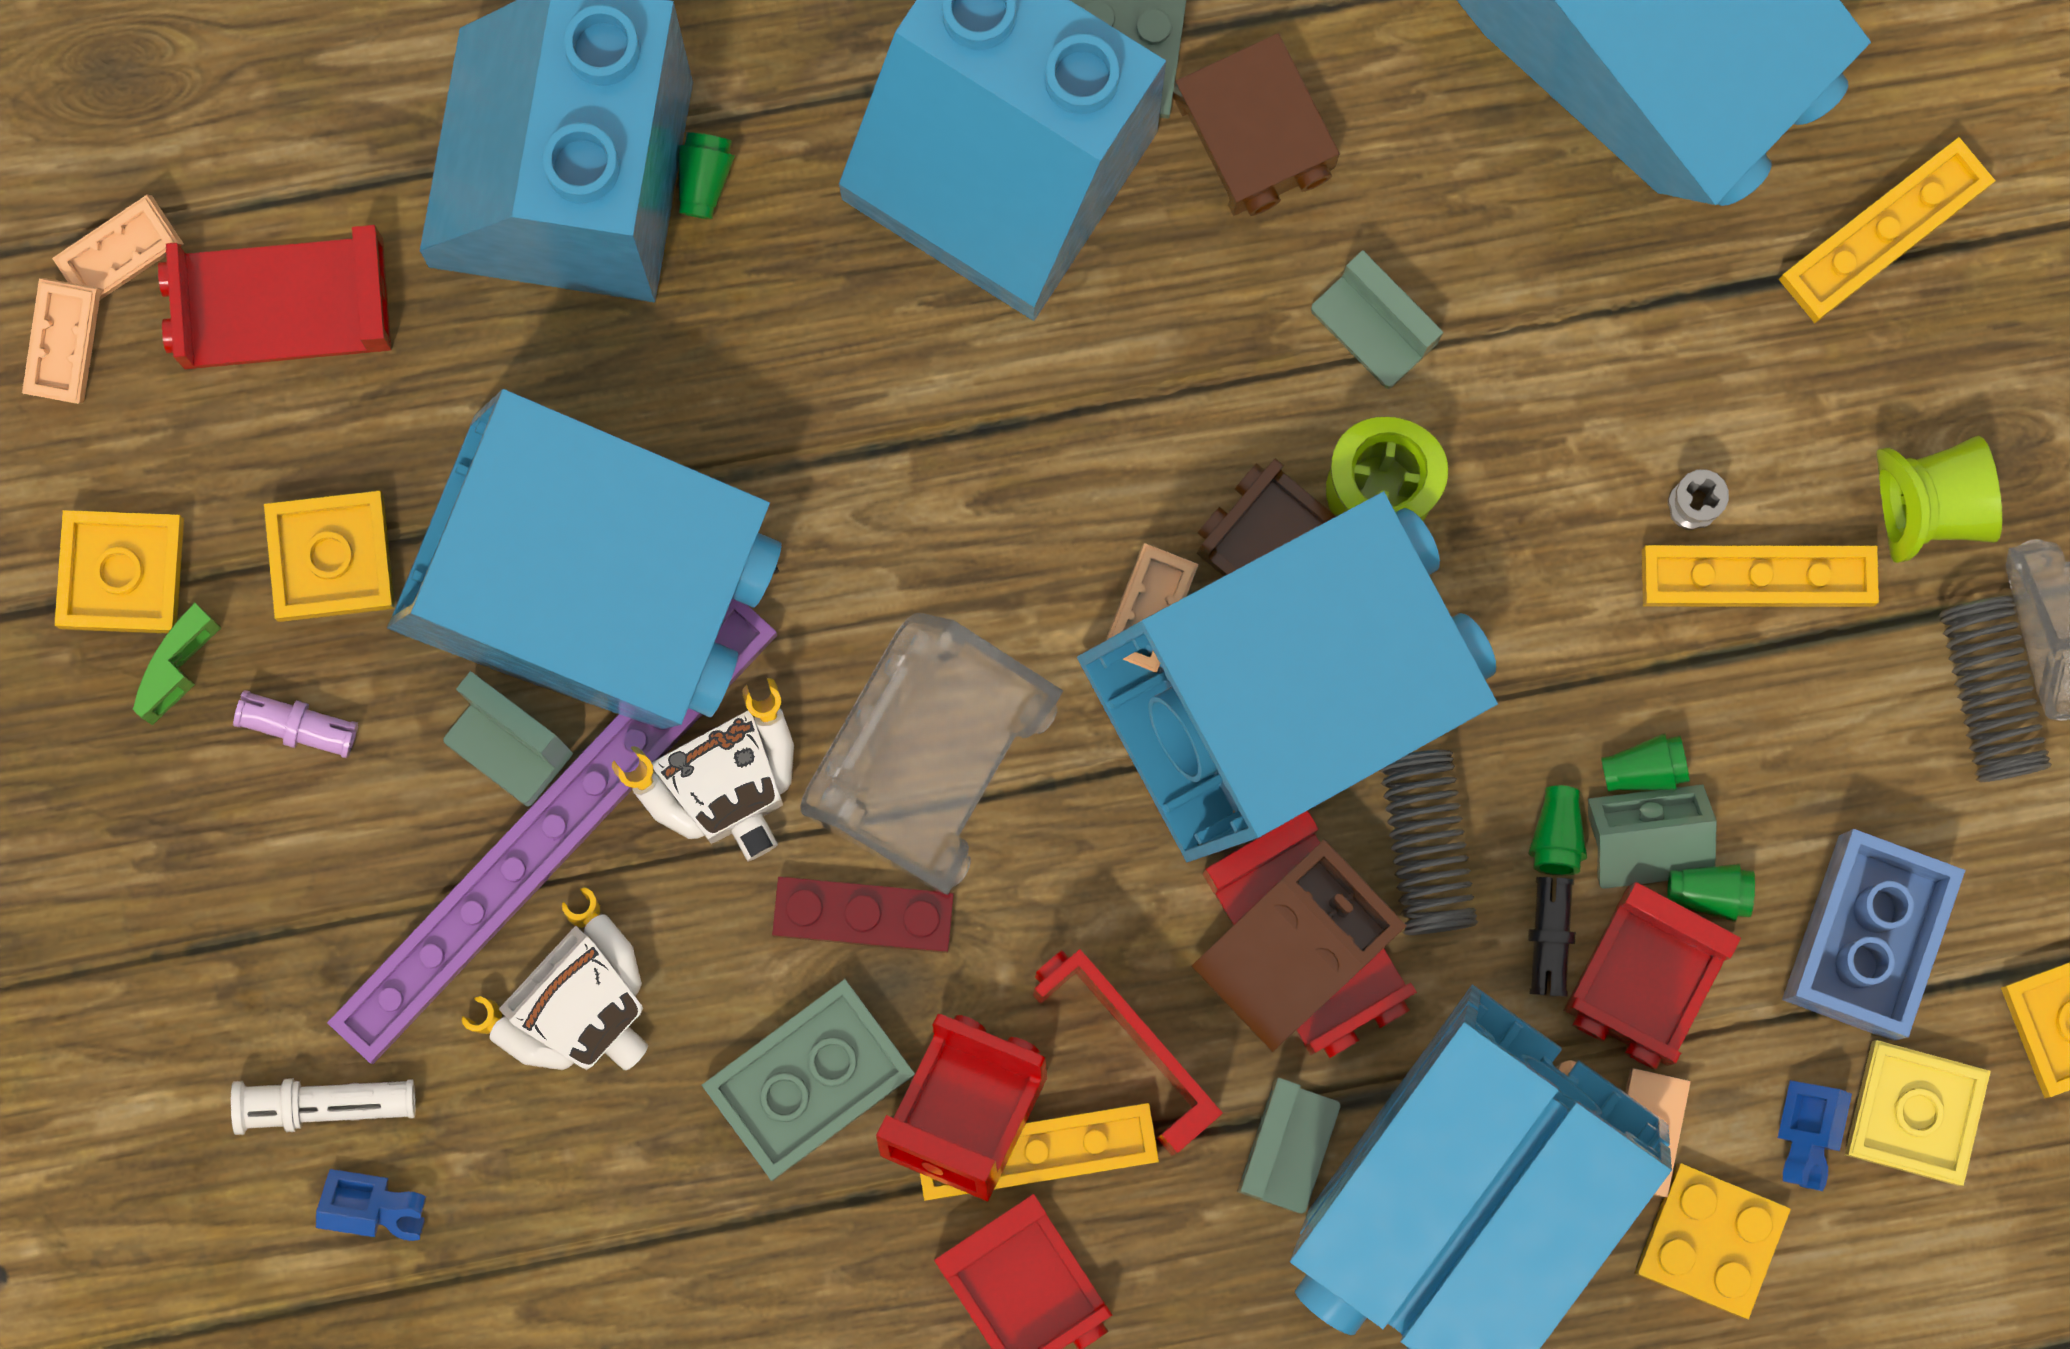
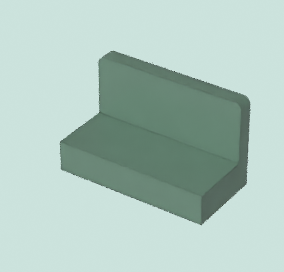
[1311,250,1444,389]
[443,671,573,806]
[1588,784,1717,889]
[1237,1078,1340,1213]

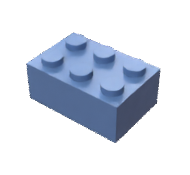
[1782,829,1965,1041]

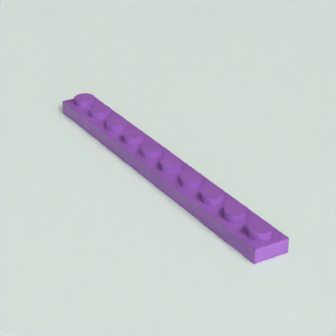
[327,599,777,1064]

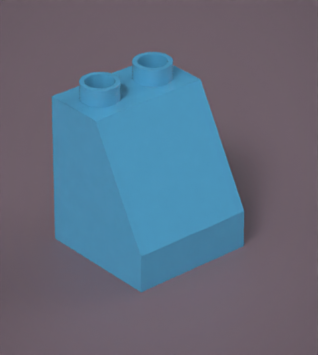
[420,0,693,303]
[839,0,1166,321]
[1457,0,1871,206]
[387,389,782,729]
[1077,491,1498,862]

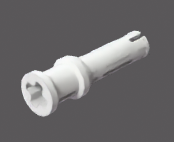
[231,1078,416,1135]

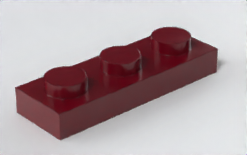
[772,877,954,953]

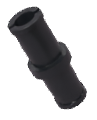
[1528,877,1576,997]

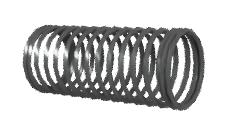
[1938,596,2052,783]
[1379,750,1478,935]

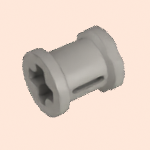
[1667,470,1729,530]

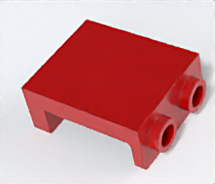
[1563,882,1741,1070]
[876,1014,1047,1202]
[934,1194,1113,1349]

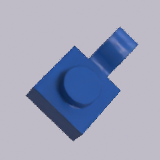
[1777,1080,1852,1191]
[316,1169,426,1241]

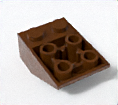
[1191,839,1407,1052]

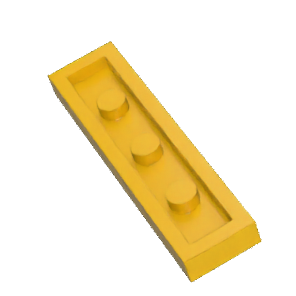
[1778,137,1996,323]
[1642,545,1879,607]
[920,1103,1159,1201]

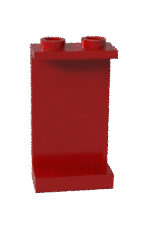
[158,225,392,369]
[1203,810,1417,1059]
[1033,949,1223,1156]

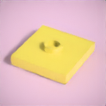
[1845,1040,1991,1186]

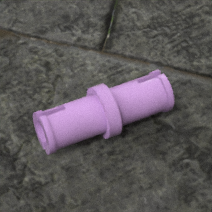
[233,690,358,759]

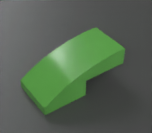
[133,603,221,725]

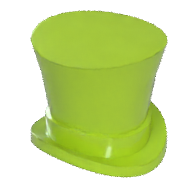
[1326,417,1448,521]
[1876,435,2002,563]

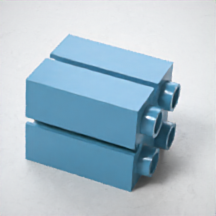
[1290,984,1672,1349]

